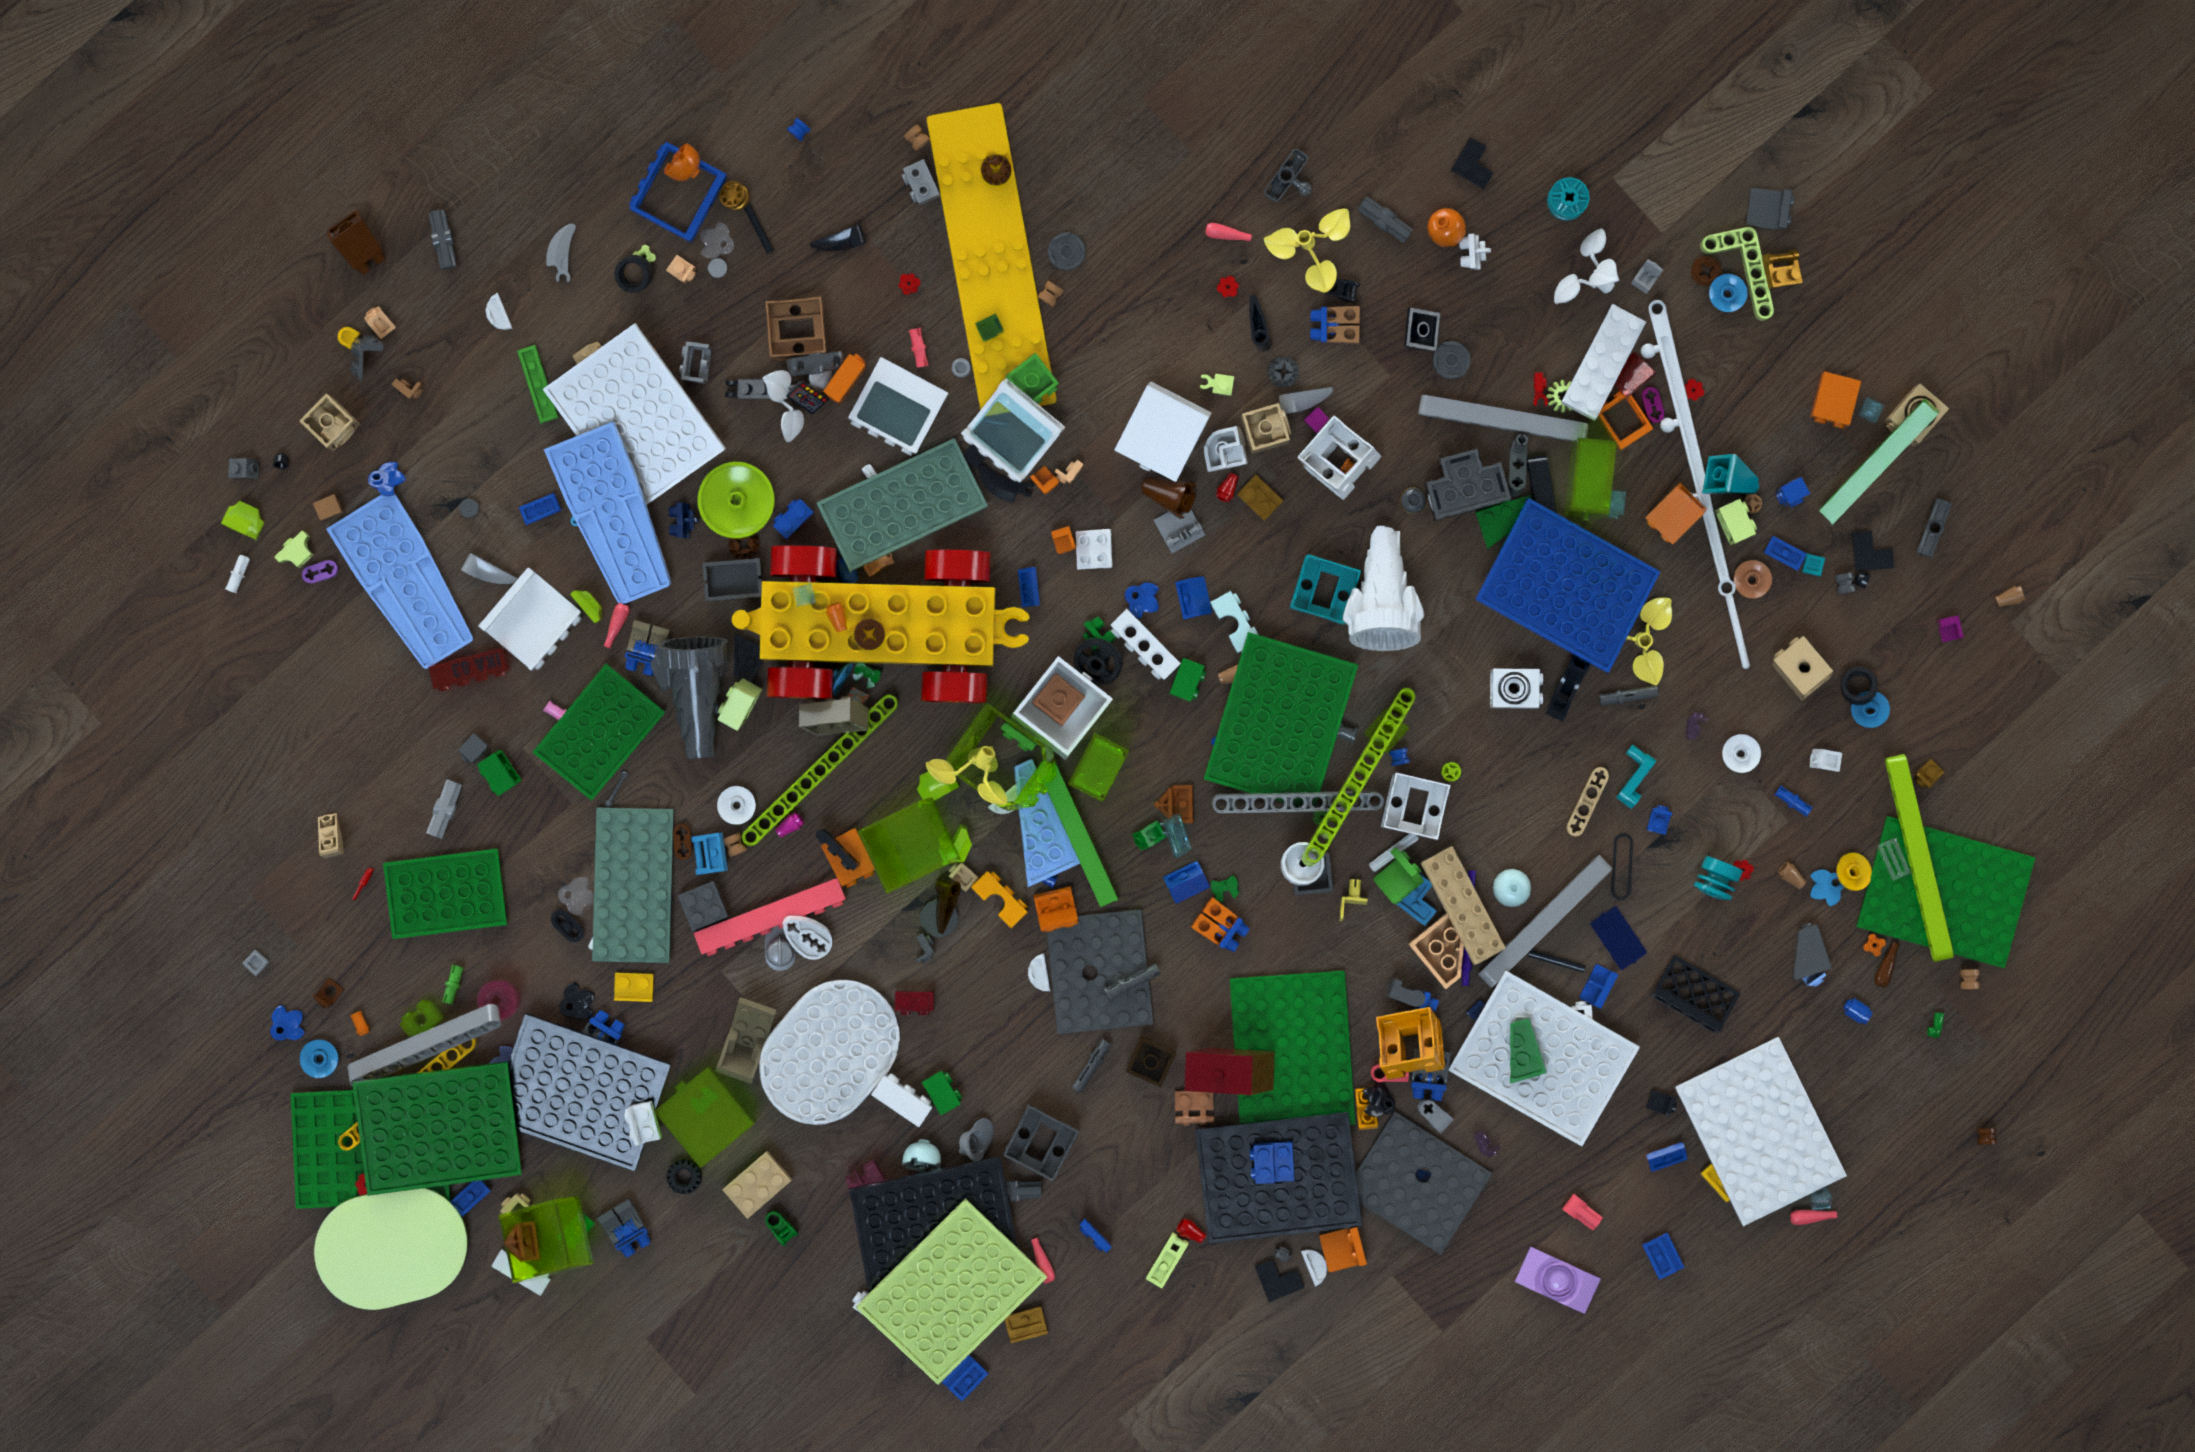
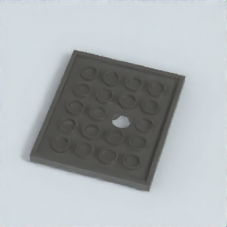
[1047,909,1153,1034]
[1356,1111,1492,1254]

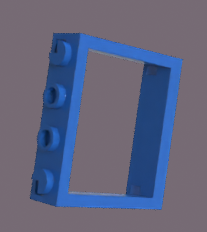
[629,142,728,244]

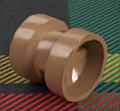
[903,124,930,151]
[1037,281,1063,307]
[724,832,747,857]
[1960,969,1980,989]

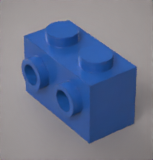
[1775,477,1810,508]
[773,499,815,540]

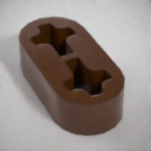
[673,824,693,860]

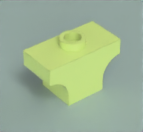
[275,531,314,568]

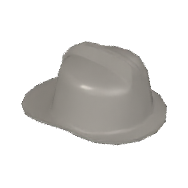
[765,926,796,971]
[959,1118,994,1162]

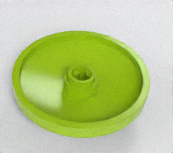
[698,462,775,539]

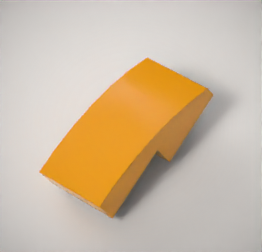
[1355,1088,1378,1130]

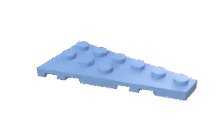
[1014,759,1080,888]

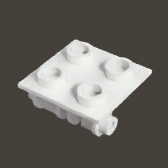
[1076,529,1113,570]

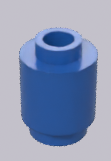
[836,558,860,584]
[1843,998,1873,1025]

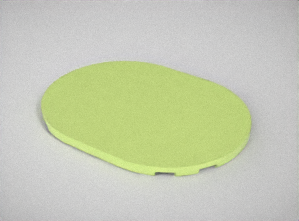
[314,1188,468,1310]

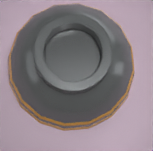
[1399,487,1427,515]

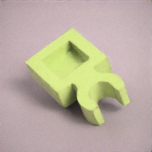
[1200,374,1234,396]

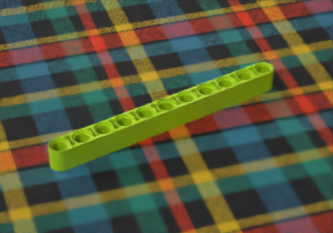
[1302,688,1415,867]
[742,695,898,846]
[1885,754,1954,962]

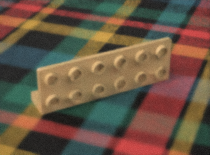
[1421,846,1506,965]

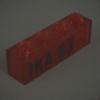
[428,647,510,692]

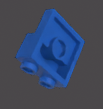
[1250,1141,1295,1184]

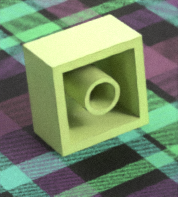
[1715,499,1757,546]
[717,678,763,731]

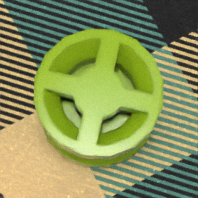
[1441,762,1461,781]

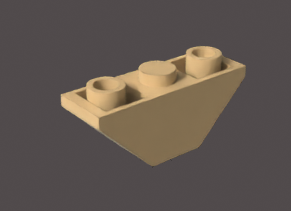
[318,813,344,858]

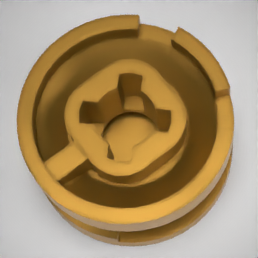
[719,181,750,211]

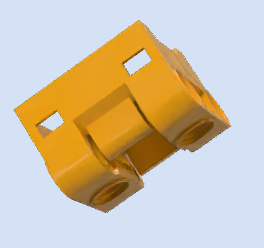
[1376,1007,1445,1080]

